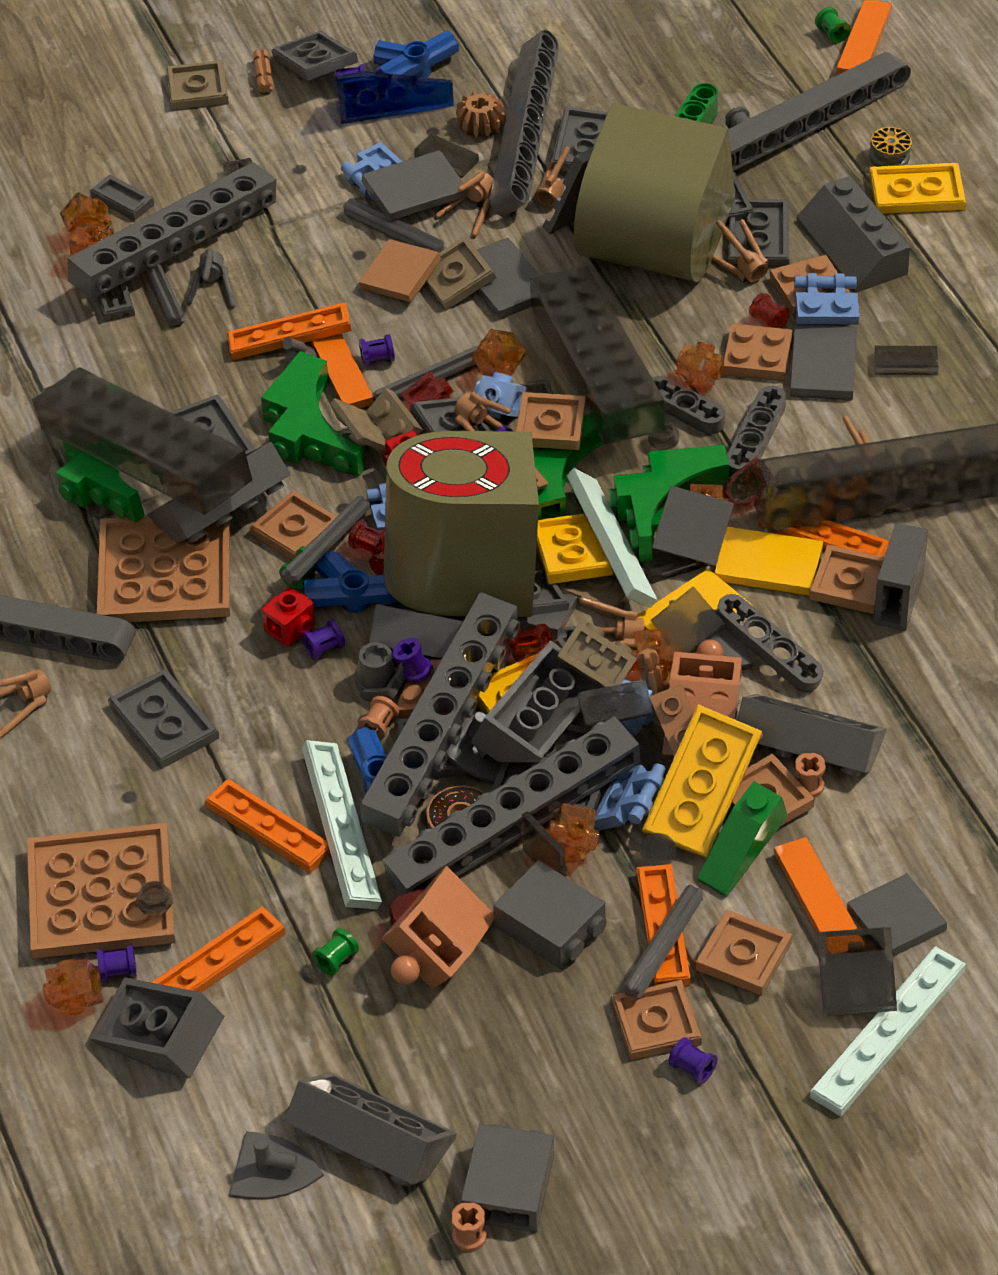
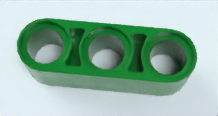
[675,83,718,124]

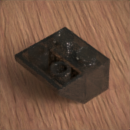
[818,927,897,1016]

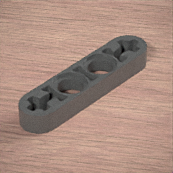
[727,386,786,480]
[715,594,824,692]

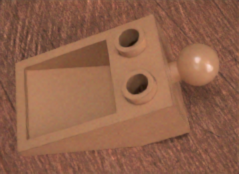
[662,639,742,759]
[381,866,494,989]

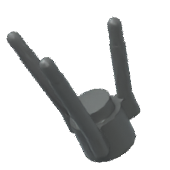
[186,249,236,308]

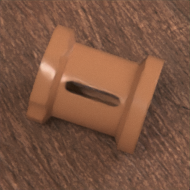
[357,696,399,741]
[795,753,826,798]
[451,1202,487,1252]

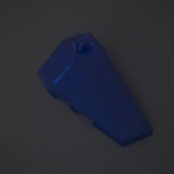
[333,71,454,124]

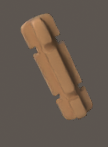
[253,49,273,94]
[637,648,665,706]

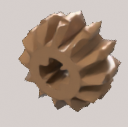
[456,91,505,138]

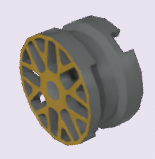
[869,127,912,167]

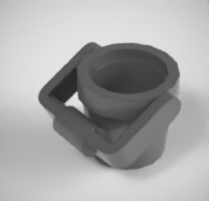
[355,642,406,701]

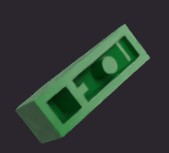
[697,781,788,898]

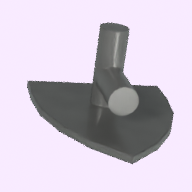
[433,712,502,784]
[230,1131,324,1199]

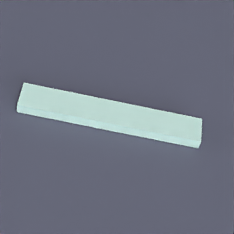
[567,468,658,608]
[302,740,382,910]
[810,946,966,1117]

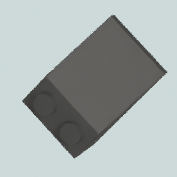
[89,977,225,1078]

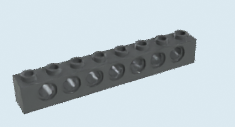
[67,162,277,300]
[361,592,520,837]
[383,716,640,907]

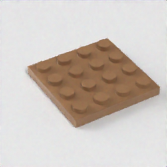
[97,516,230,622]
[27,823,176,959]

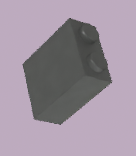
[874,523,928,631]
[493,860,607,969]
[461,1124,554,1233]

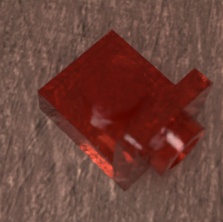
[401,371,455,408]

